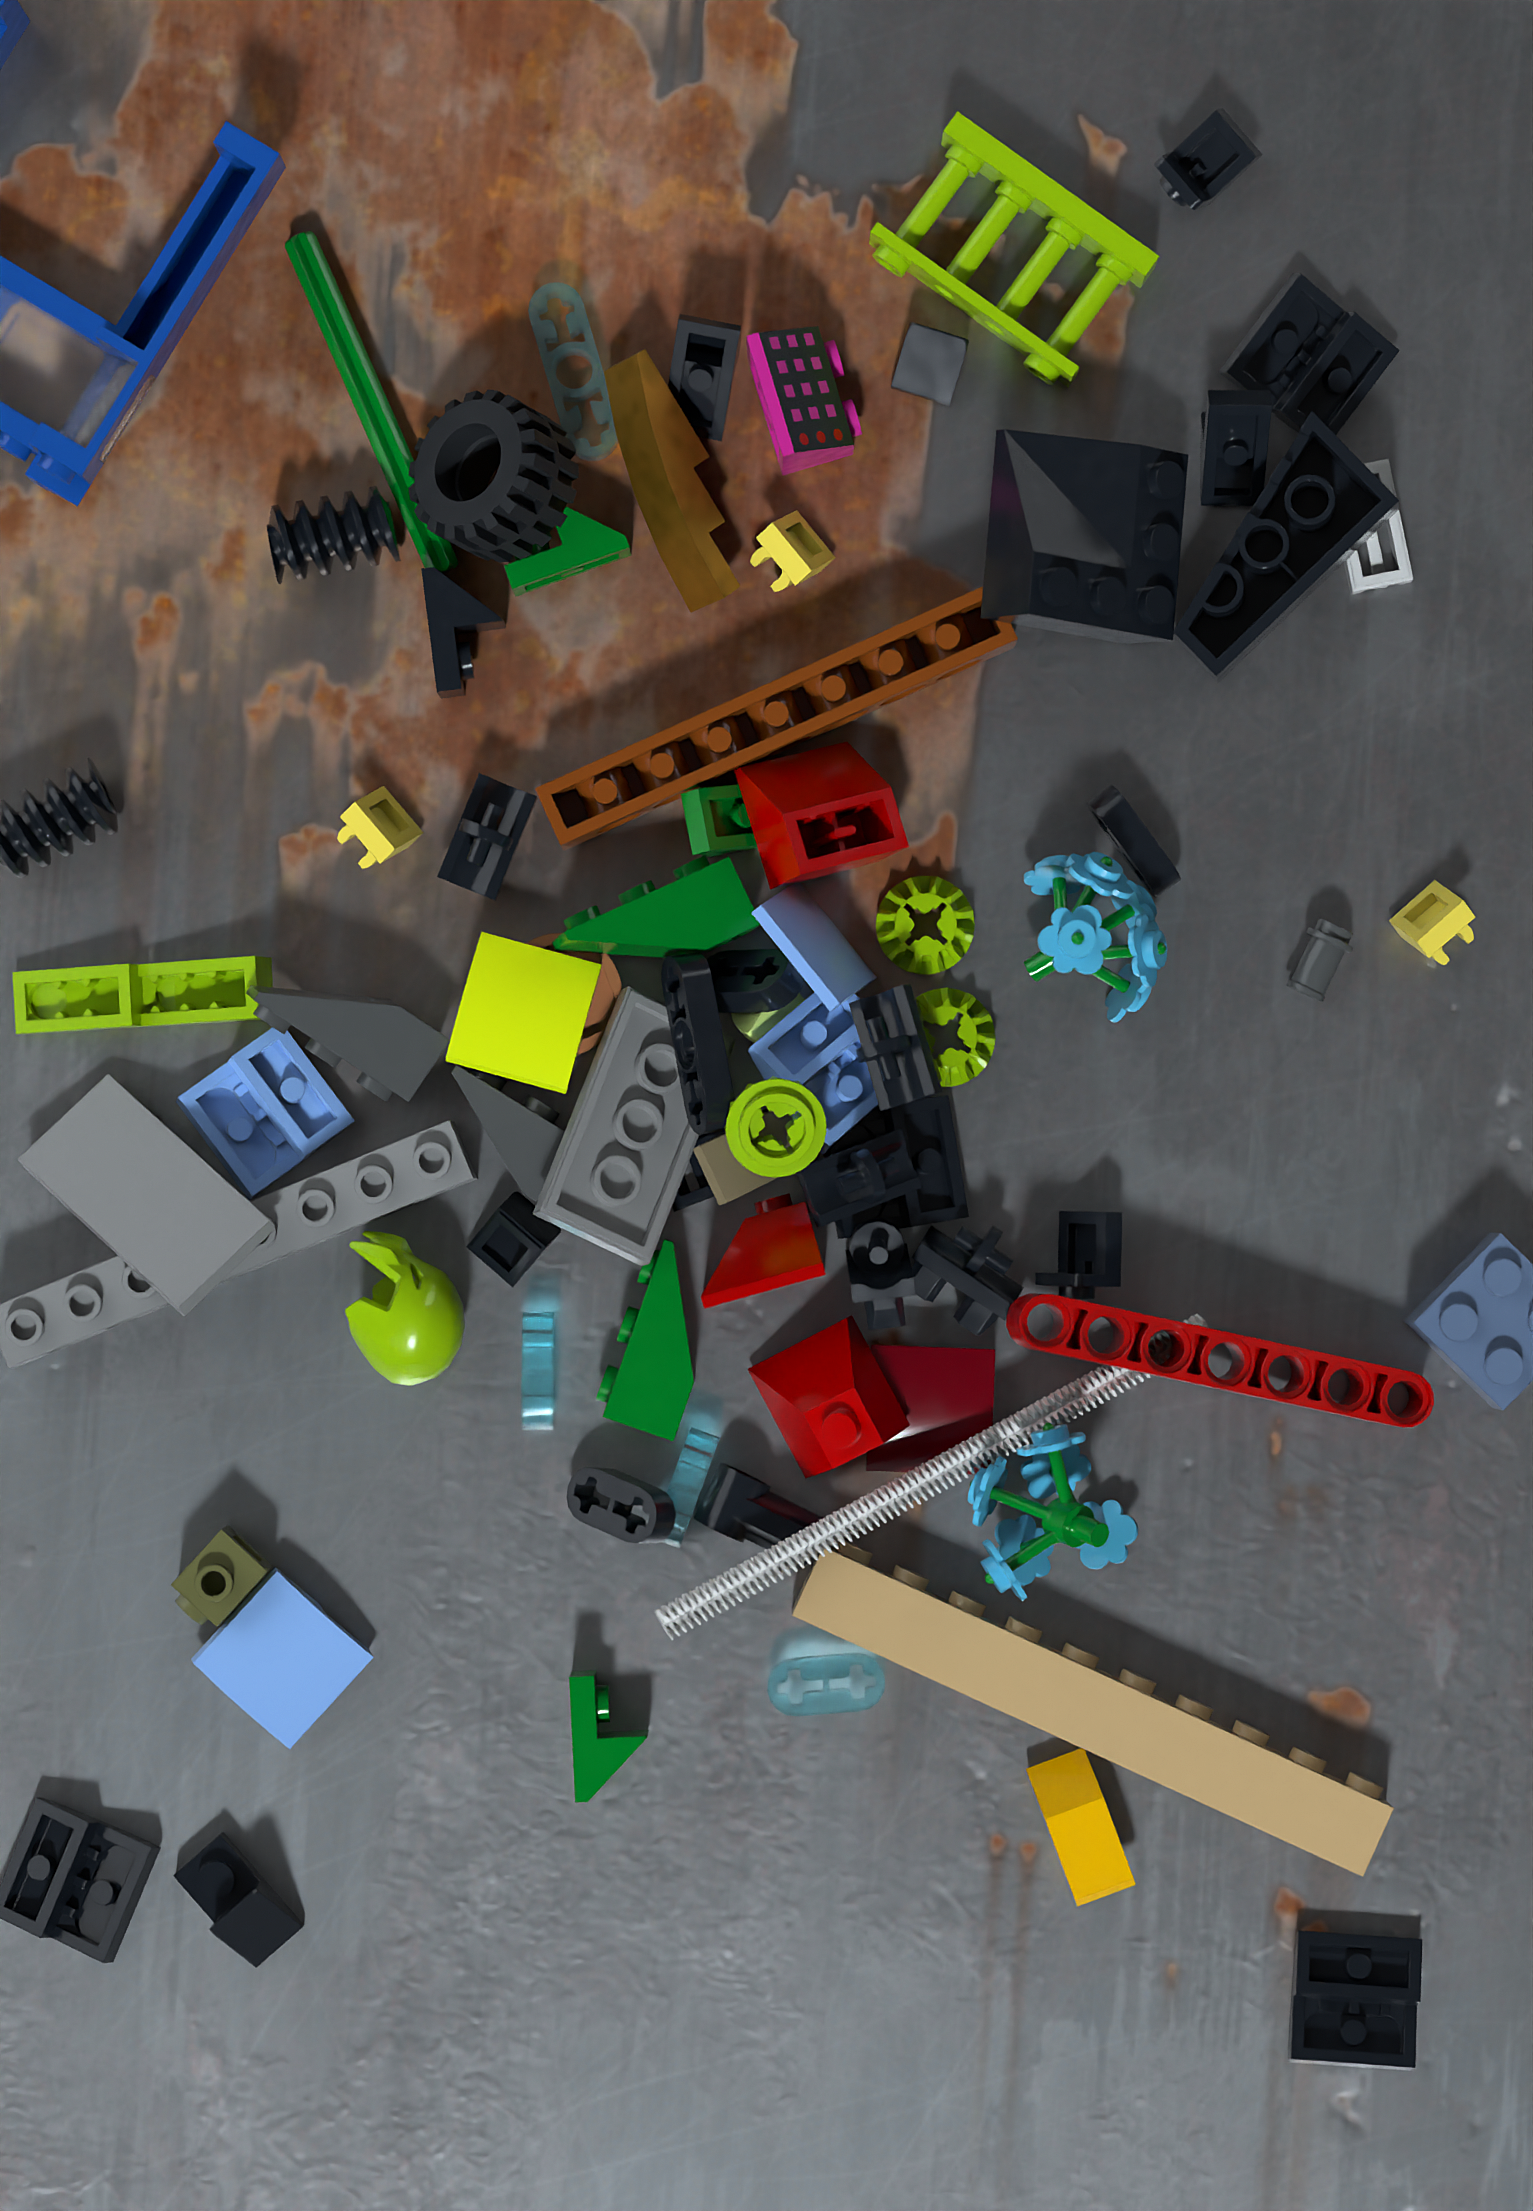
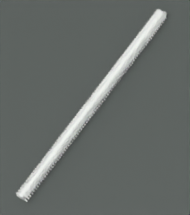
[654,1314,1209,1640]

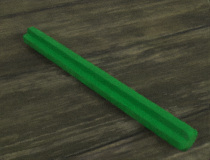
[285,231,458,574]

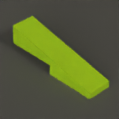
[12,956,273,1034]

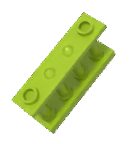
[869,111,1160,388]

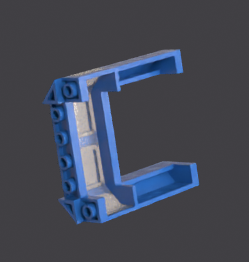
[0,0,286,506]

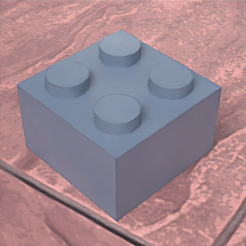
[1404,1233,1533,1411]

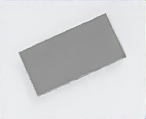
[533,986,736,1266]
[18,1074,275,1317]

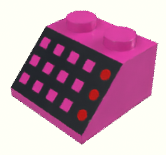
[746,326,862,476]

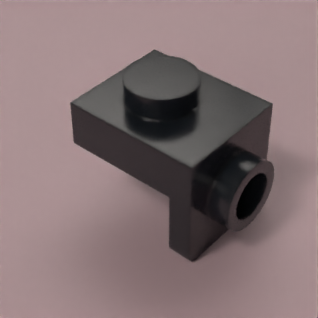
[1154,108,1263,210]
[1035,1211,1122,1299]

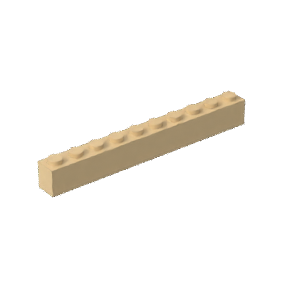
[792,1541,1394,1877]

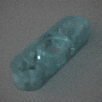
[528,282,618,461]

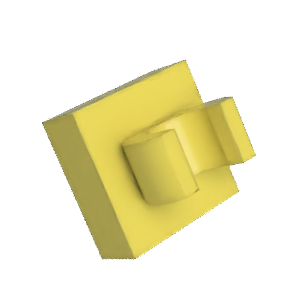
[750,510,836,592]
[337,786,424,869]
[1389,880,1475,965]

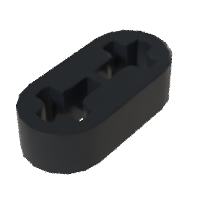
[1086,785,1181,898]
[706,949,804,1013]
[566,1467,676,1544]

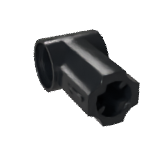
[694,1462,826,1566]

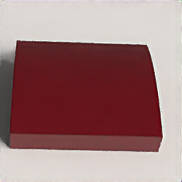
[866,1345,995,1475]

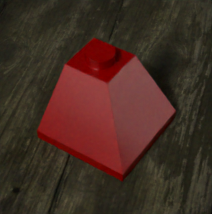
[700,1193,826,1309]
[748,1315,910,1479]

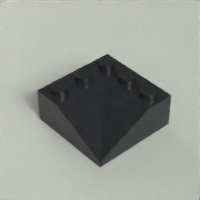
[981,429,1189,644]

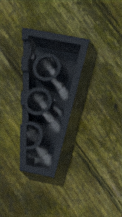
[1173,411,1399,683]

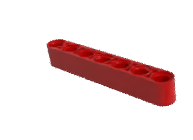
[1006,1293,1434,1427]

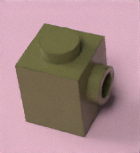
[171,1525,274,1627]

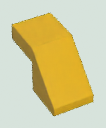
[1026,1748,1136,1907]

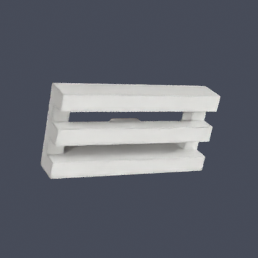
[1344,459,1414,594]

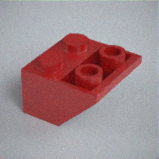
[734,742,909,890]

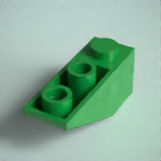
[552,855,760,958]
[596,1239,695,1441]

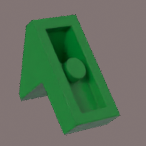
[504,507,631,597]
[681,785,758,858]
[569,1670,649,1803]

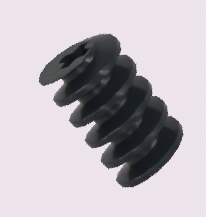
[267,486,401,584]
[0,758,118,878]

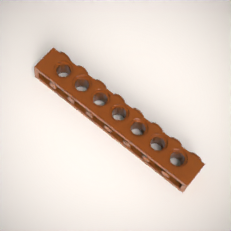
[535,586,1018,851]

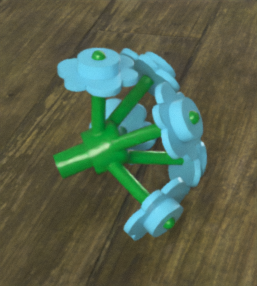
[1023,852,1167,1023]
[968,1423,1139,1601]

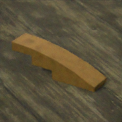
[604,349,741,613]

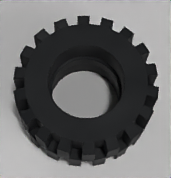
[408,389,579,563]

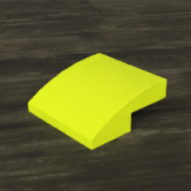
[445,931,602,1094]

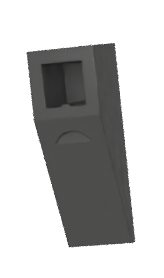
[246,985,450,1102]
[452,1065,565,1202]

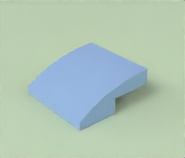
[751,882,877,1011]
[748,992,879,1155]
[175,1027,354,1200]
[191,1567,374,1749]

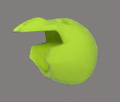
[345,1231,465,1386]

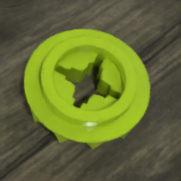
[876,876,975,975]
[915,987,996,1087]
[724,1076,826,1177]

